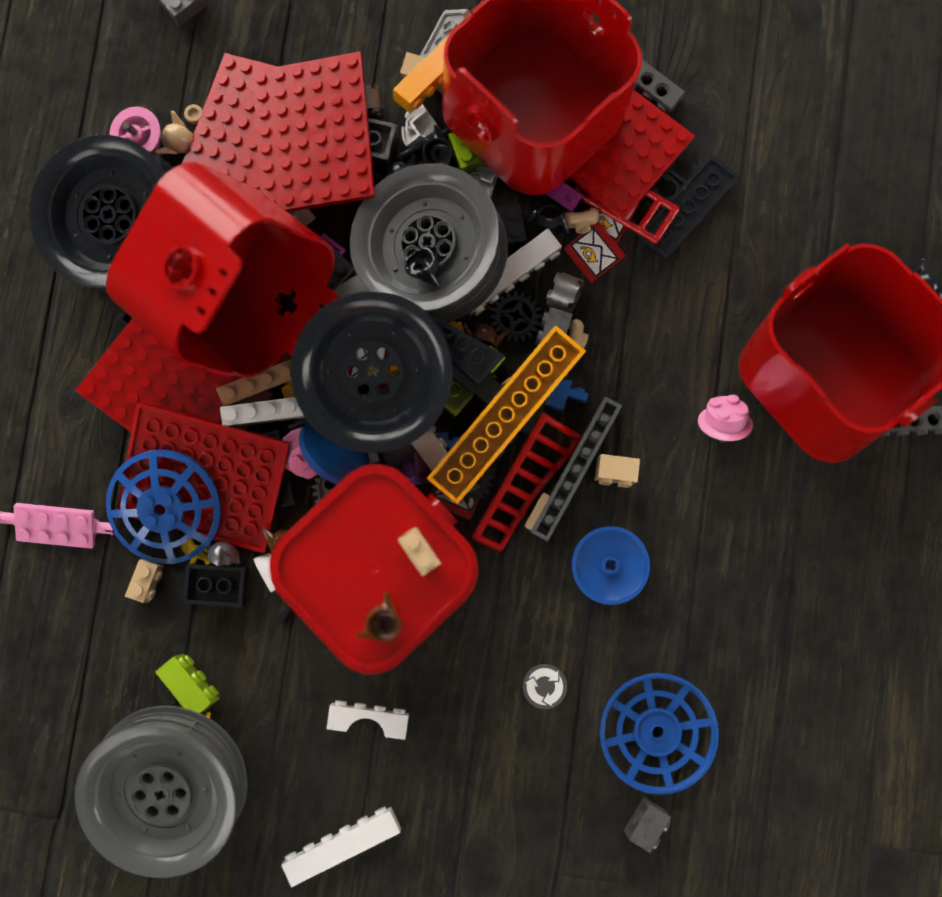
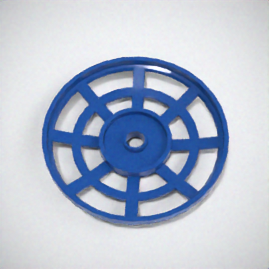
[106,449,222,564]
[599,673,719,795]

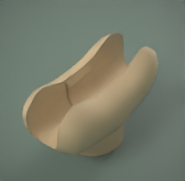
[565,208,599,234]
[568,319,588,349]

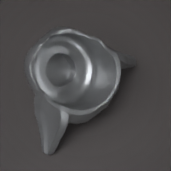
[207,541,240,567]

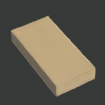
[524,493,550,531]

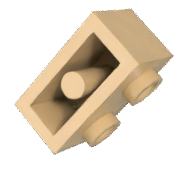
[125,559,163,603]

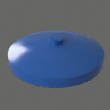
[299,422,370,485]
[571,526,650,605]

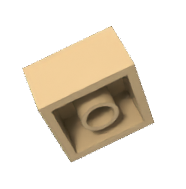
[594,454,640,488]

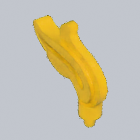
[181,537,211,565]

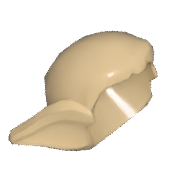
[155,111,193,154]

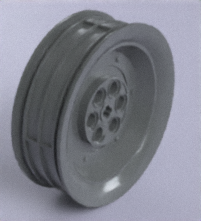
[350,164,508,322]
[75,706,248,878]

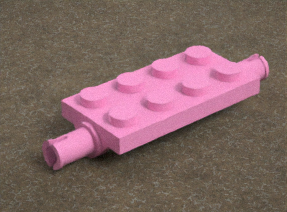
[0,503,116,549]

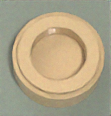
[184,105,202,125]

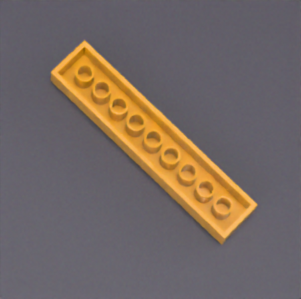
[426,325,586,504]

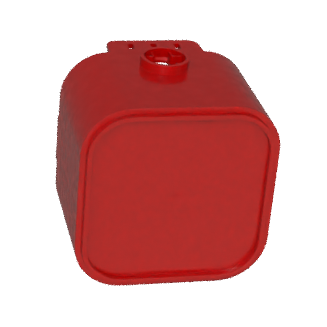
[442,0,642,195]
[106,162,339,378]
[739,243,942,463]
[270,465,478,674]

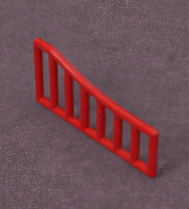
[564,181,679,244]
[472,413,582,552]

